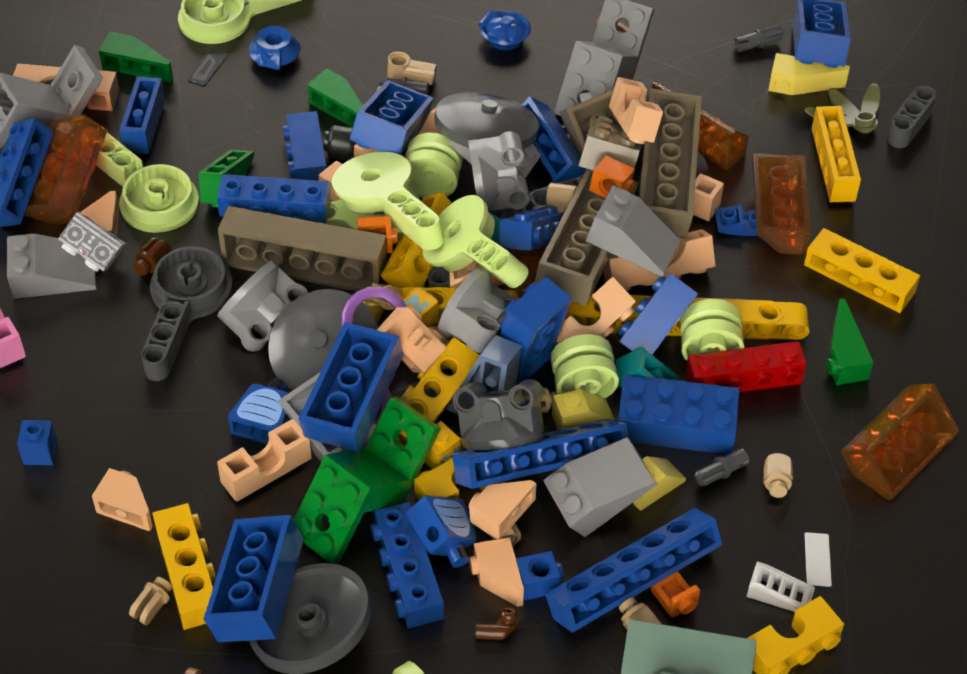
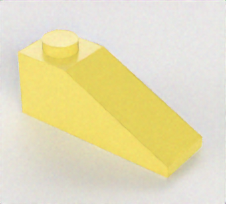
[768,53,850,95]

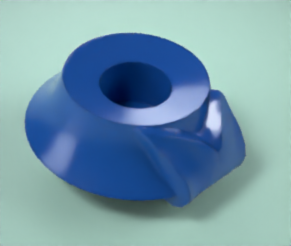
[478,9,531,50]
[249,26,301,70]

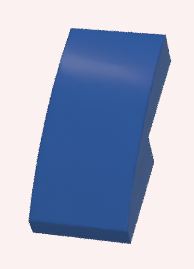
[715,205,773,236]

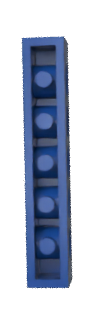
[452,419,628,489]
[545,508,723,633]

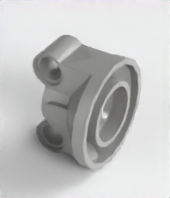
[468,131,530,211]
[217,261,308,352]
[438,267,520,353]

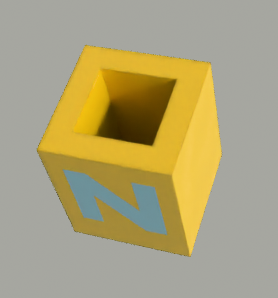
[403,287,439,328]
[425,421,461,469]

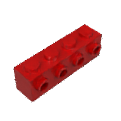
[685,341,807,392]

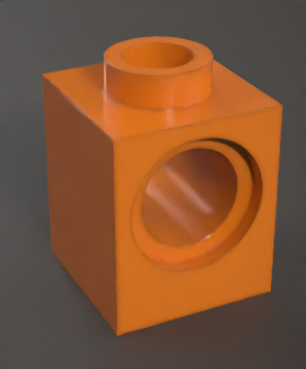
[589,156,635,198]

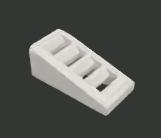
[747,561,815,612]

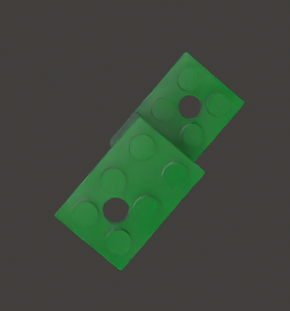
[294,396,441,564]

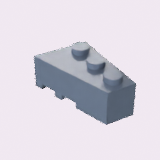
[446,335,522,414]

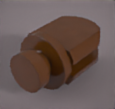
[133,238,171,275]

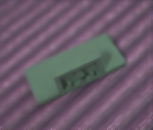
[621,620,756,674]

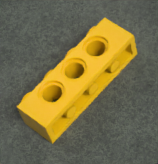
[812,106,861,202]
[380,192,452,289]
[804,228,920,313]
[399,337,480,446]
[152,503,216,630]

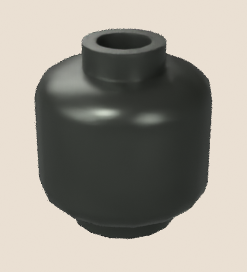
[323,125,357,160]

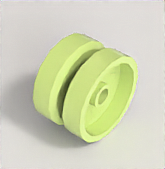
[405,132,463,197]
[680,299,744,361]
[550,334,619,399]

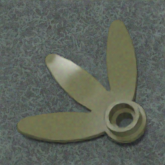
[804,83,881,133]

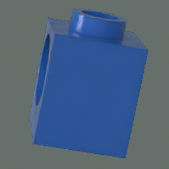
[17,420,58,465]
[516,551,564,601]

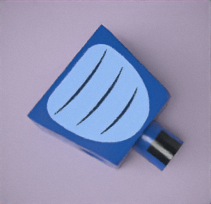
[228,378,290,444]
[406,495,477,568]

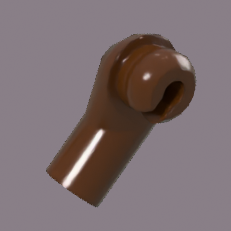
[476,608,519,640]

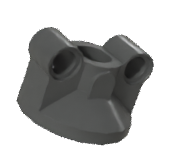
[453,379,545,450]

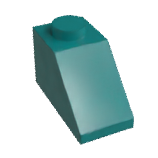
[616,347,679,388]

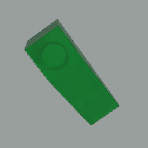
[99,31,173,83]
[307,69,363,128]
[198,150,254,207]
[826,298,874,385]

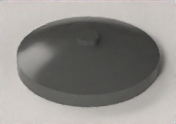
[434,92,539,149]
[268,289,379,391]
[249,563,372,674]

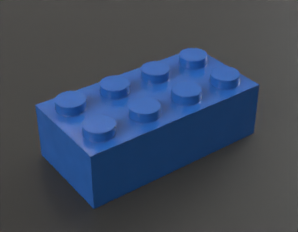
[792,0,851,68]
[349,80,434,155]
[499,277,572,385]
[299,322,403,453]
[618,374,739,454]
[203,515,304,642]

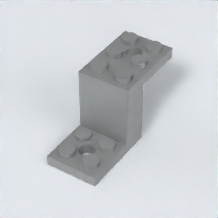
[554,0,655,116]
[0,45,103,149]

